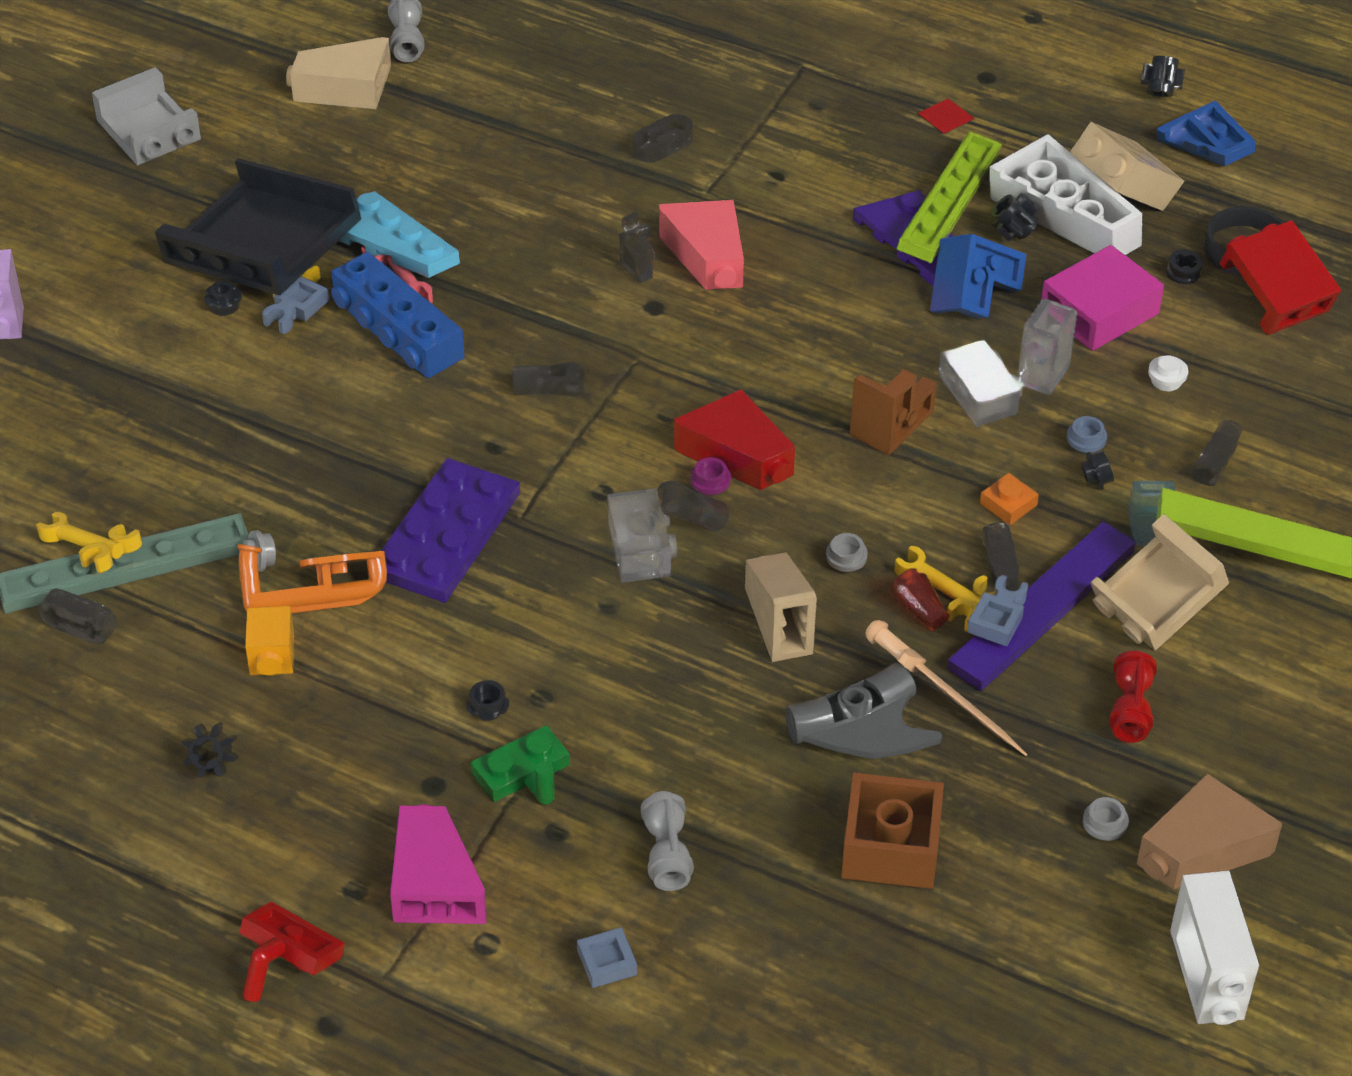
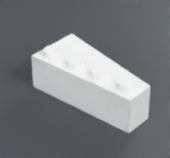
[989,134,1142,255]

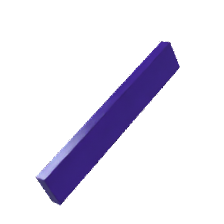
[947,522,1136,691]

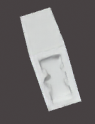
[1170,871,1259,1025]

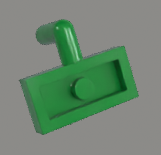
[470,725,570,805]

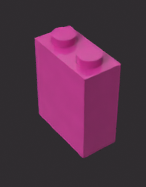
[1040,245,1164,351]

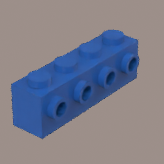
[331,251,464,379]

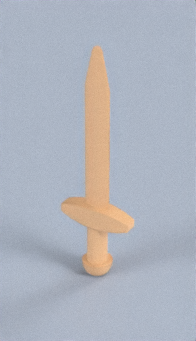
[865,620,1028,756]

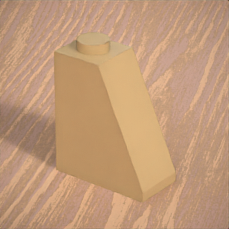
[286,37,391,109]
[745,552,817,662]

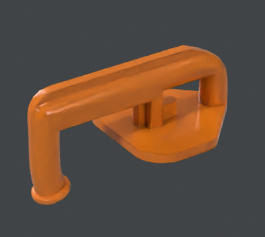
[237,544,387,613]

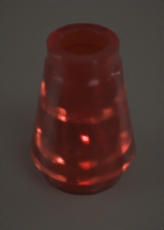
[890,568,949,631]

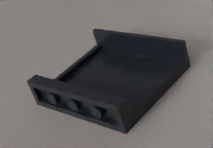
[155,158,362,295]

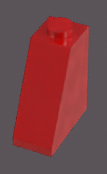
[674,389,795,490]

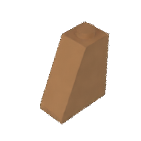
[1137,774,1282,890]

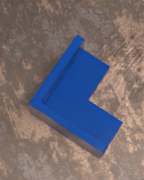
[930,234,1027,319]

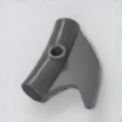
[785,663,942,759]

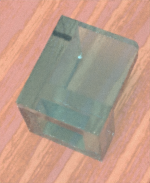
[1128,481,1175,545]

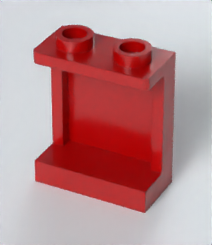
[1220,220,1342,336]

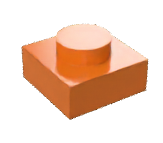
[980,473,1039,525]

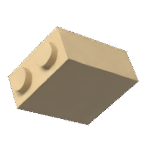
[1070,122,1184,211]

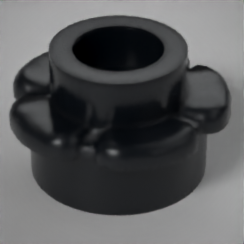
[204,281,242,316]
[1081,451,1114,490]
[466,680,509,721]

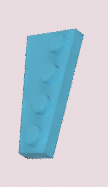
[339,191,460,278]

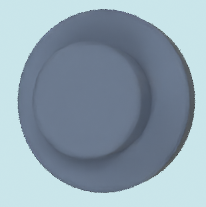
[1067,416,1107,453]

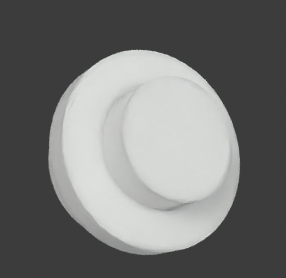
[1148,355,1188,391]

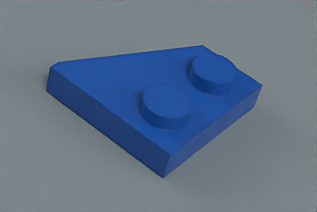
[1156,100,1256,166]

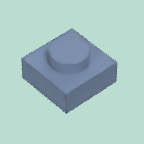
[577,927,637,988]

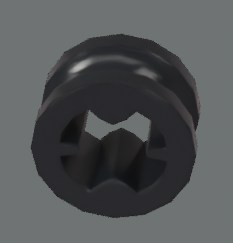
[1166,249,1203,284]

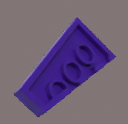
[853,190,953,286]

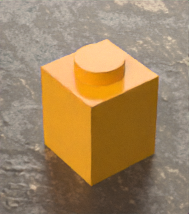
[245,606,294,675]

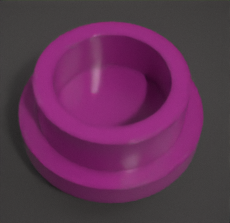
[690,457,731,495]

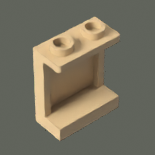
[1090,514,1229,651]

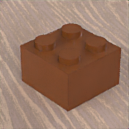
[841,773,944,889]

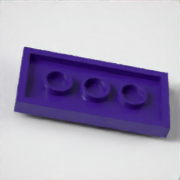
[381,458,520,603]

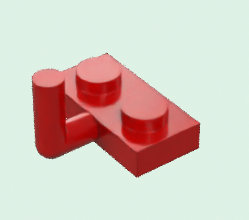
[239,901,345,1002]

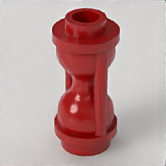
[1109,650,1157,743]

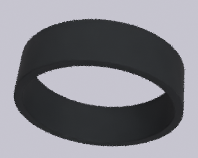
[1204,206,1284,277]

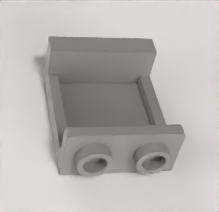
[92,67,201,165]

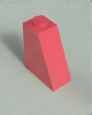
[659,200,744,290]

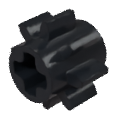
[1141,56,1185,97]
[992,193,1038,241]
[182,722,239,778]

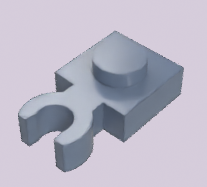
[262,276,329,334]
[967,575,1028,646]

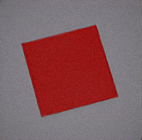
[918,98,975,134]

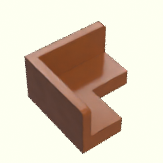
[850,369,937,456]

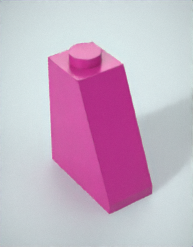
[390,804,487,924]

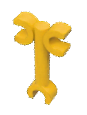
[36,512,142,573]
[894,546,995,632]

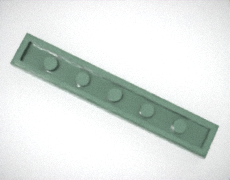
[0,513,248,614]

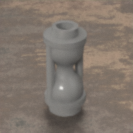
[388,0,425,62]
[640,791,694,891]

